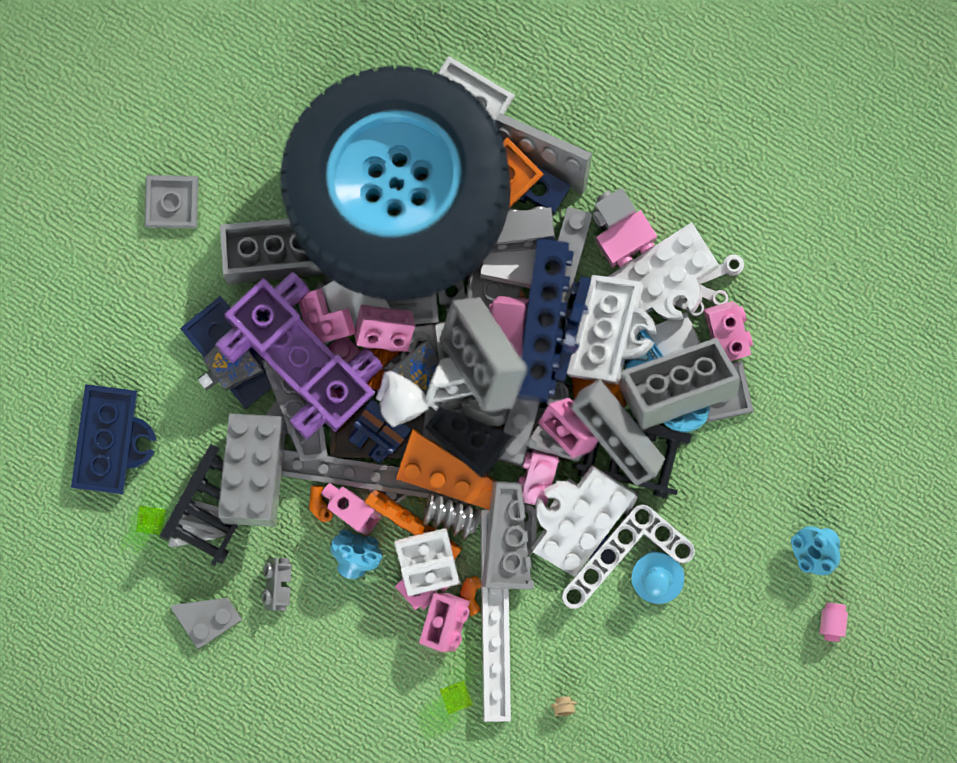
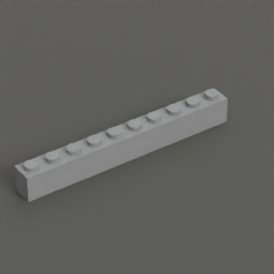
[498,207,592,467]

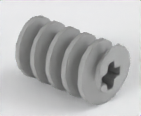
[423,493,481,539]

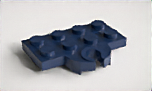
[552,276,591,383]
[180,296,272,409]
[71,384,157,494]

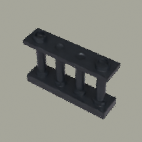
[572,418,692,499]
[159,444,238,567]

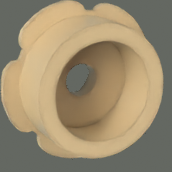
[551,697,577,716]

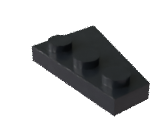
[425,407,516,478]

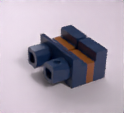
[349,399,412,463]

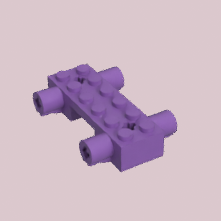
[215,272,383,439]

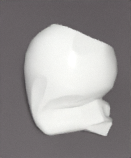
[376,371,429,427]

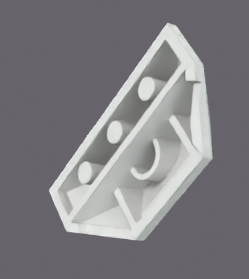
[426,358,473,411]

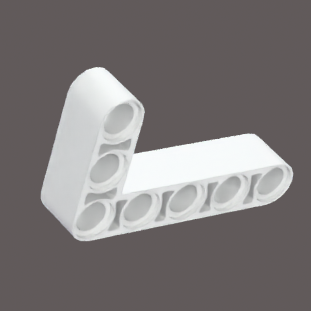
[562,505,695,609]

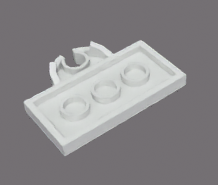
[608,222,720,321]
[567,275,656,385]
[531,466,636,577]

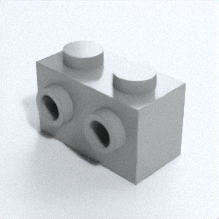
[592,188,636,231]

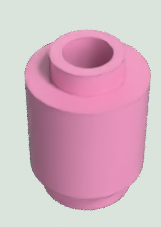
[819,603,848,642]

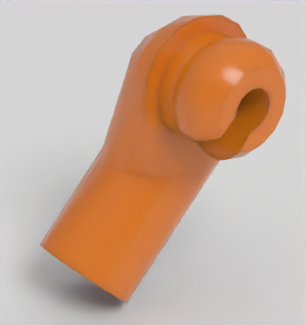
[309,485,333,522]
[459,576,481,616]

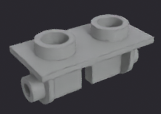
[262,557,292,611]

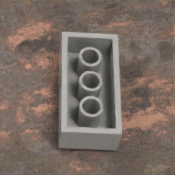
[220,219,325,284]
[439,298,527,412]
[619,338,741,430]
[218,414,286,527]

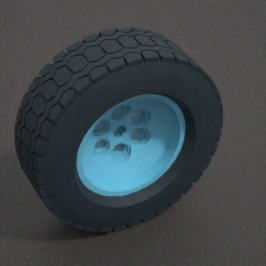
[280,66,511,300]

